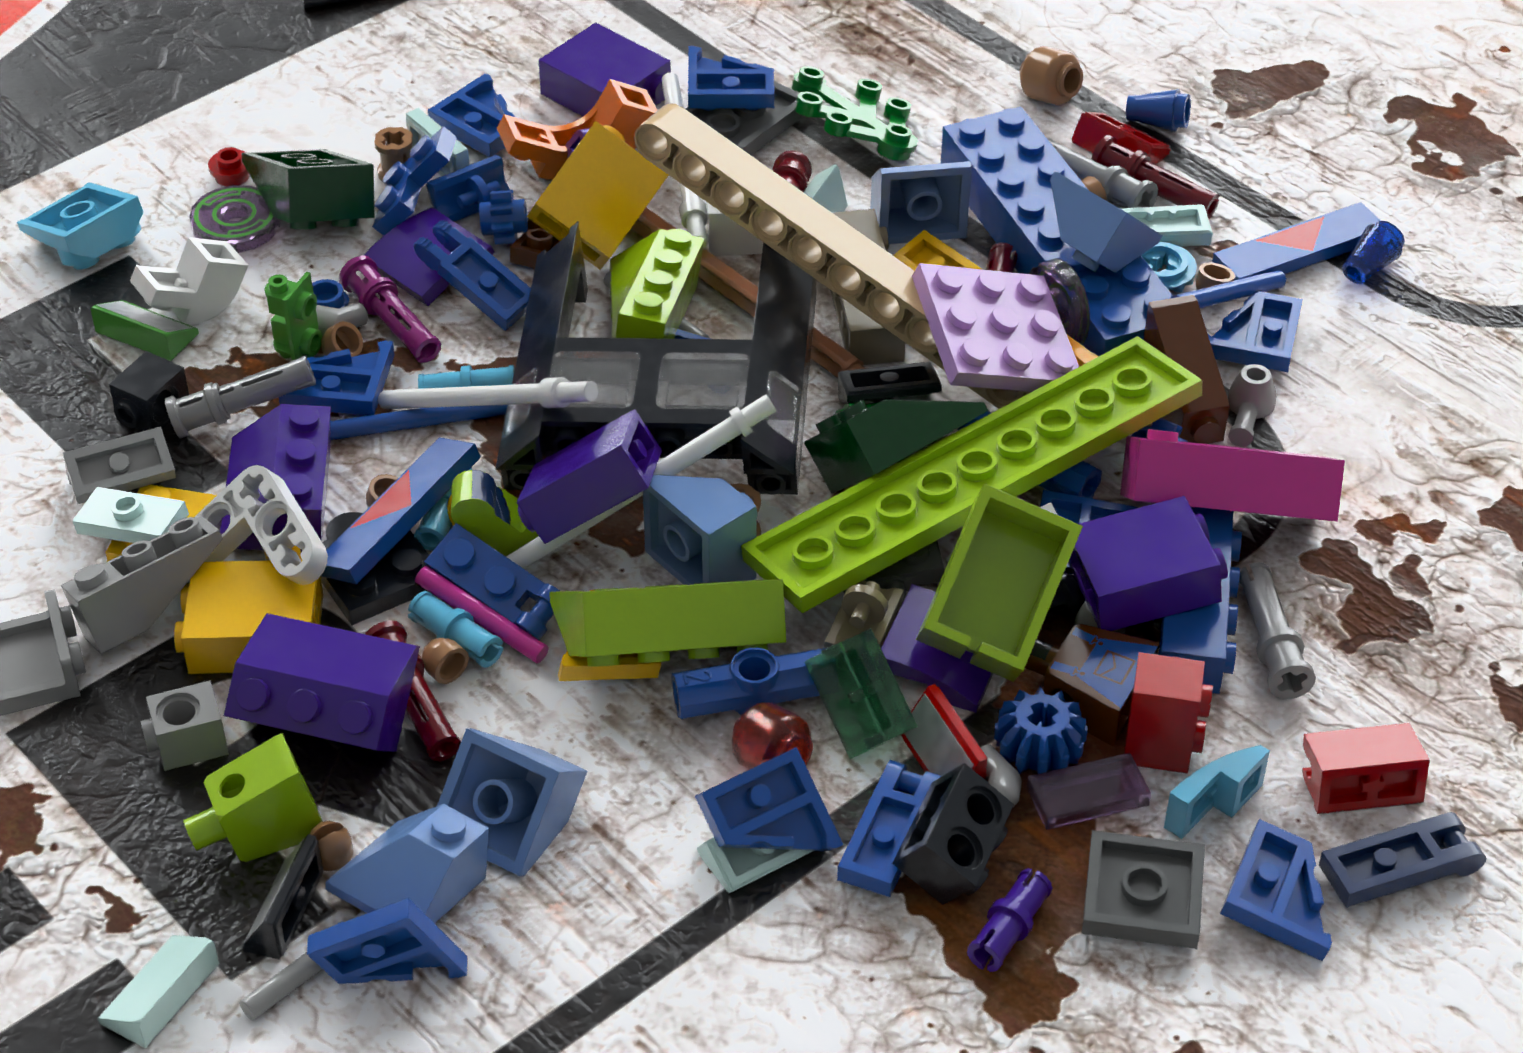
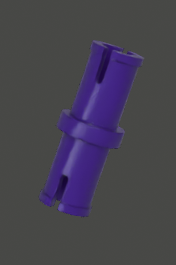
[967,868,1052,972]

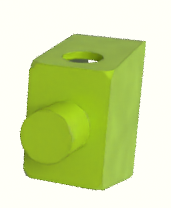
[183,733,323,862]

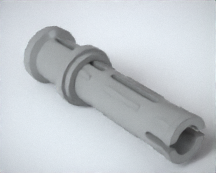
[1047,138,1158,208]
[165,356,316,439]
[1239,562,1316,699]

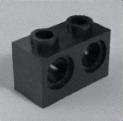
[892,763,1014,905]

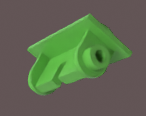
[265,271,322,361]

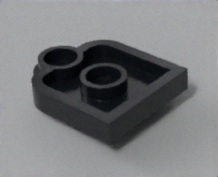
[321,512,429,626]

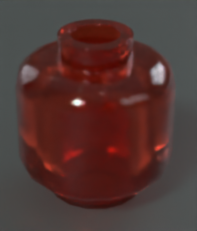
[732,702,813,770]

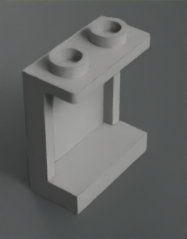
[0,589,86,716]

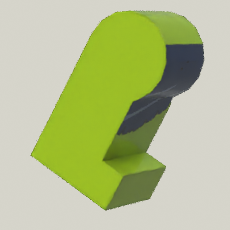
[451,470,539,556]

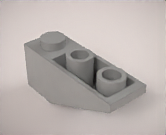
[61,515,223,654]

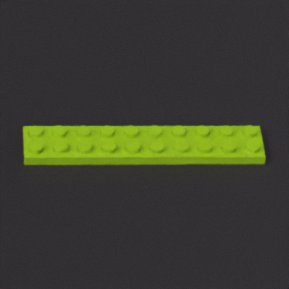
[741,336,1202,613]

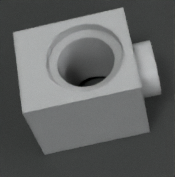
[140,681,229,771]

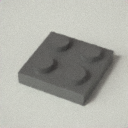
[1082,830,1205,949]

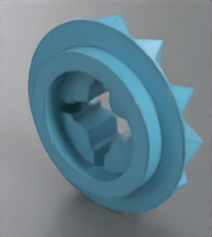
[1141,241,1197,293]

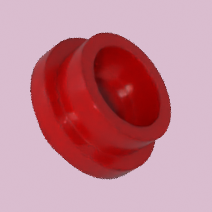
[208,147,250,187]

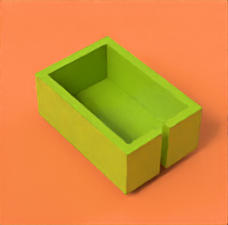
[916,483,1083,682]

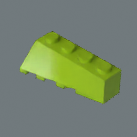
[609,229,705,339]
[549,579,787,666]

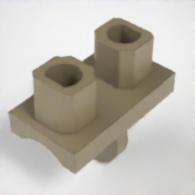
[824,580,904,675]

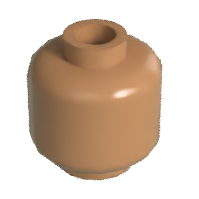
[1020,46,1083,105]

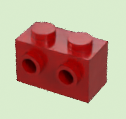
[1123,652,1213,774]

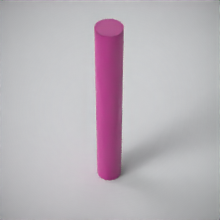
[415,566,549,664]

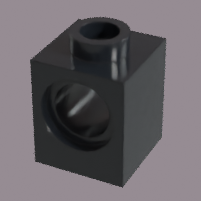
[109,351,189,431]

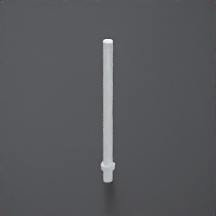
[506,394,777,569]

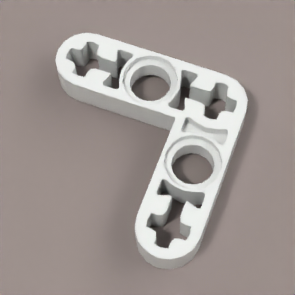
[187,465,328,585]

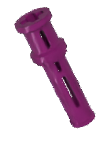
[339,255,442,363]

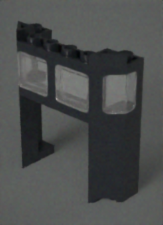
[495,221,817,495]

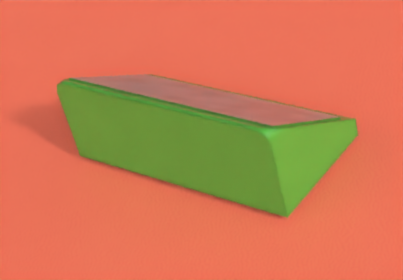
[91,300,199,361]

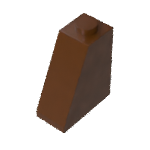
[1144,295,1230,444]

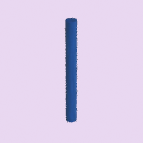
[1170,270,1286,308]
[331,404,515,440]

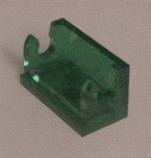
[804,629,918,760]

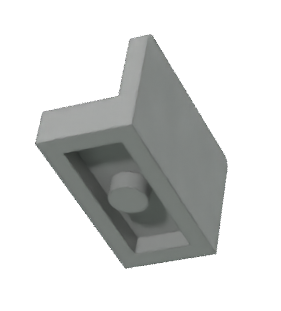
[63,427,176,504]

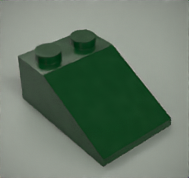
[242,149,375,230]
[804,400,988,494]

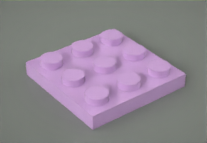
[912,263,1079,392]

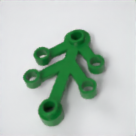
[791,66,918,161]

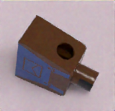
[1025,624,1159,746]

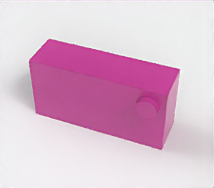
[1120,429,1345,522]

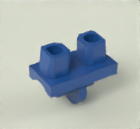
[426,155,510,222]

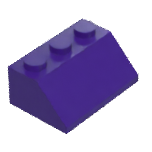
[220,404,331,552]
[223,613,420,752]

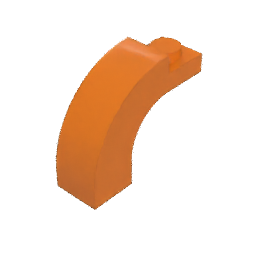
[497,79,657,180]

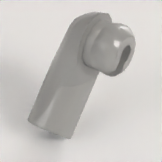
[316,303,368,336]
[980,744,1022,807]

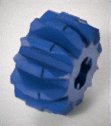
[994,686,1088,779]

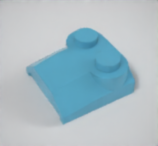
[17,182,144,270]

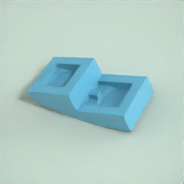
[1164,745,1270,839]

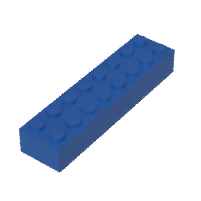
[940,106,1173,356]

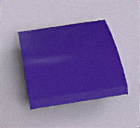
[364,207,495,307]
[877,584,994,713]

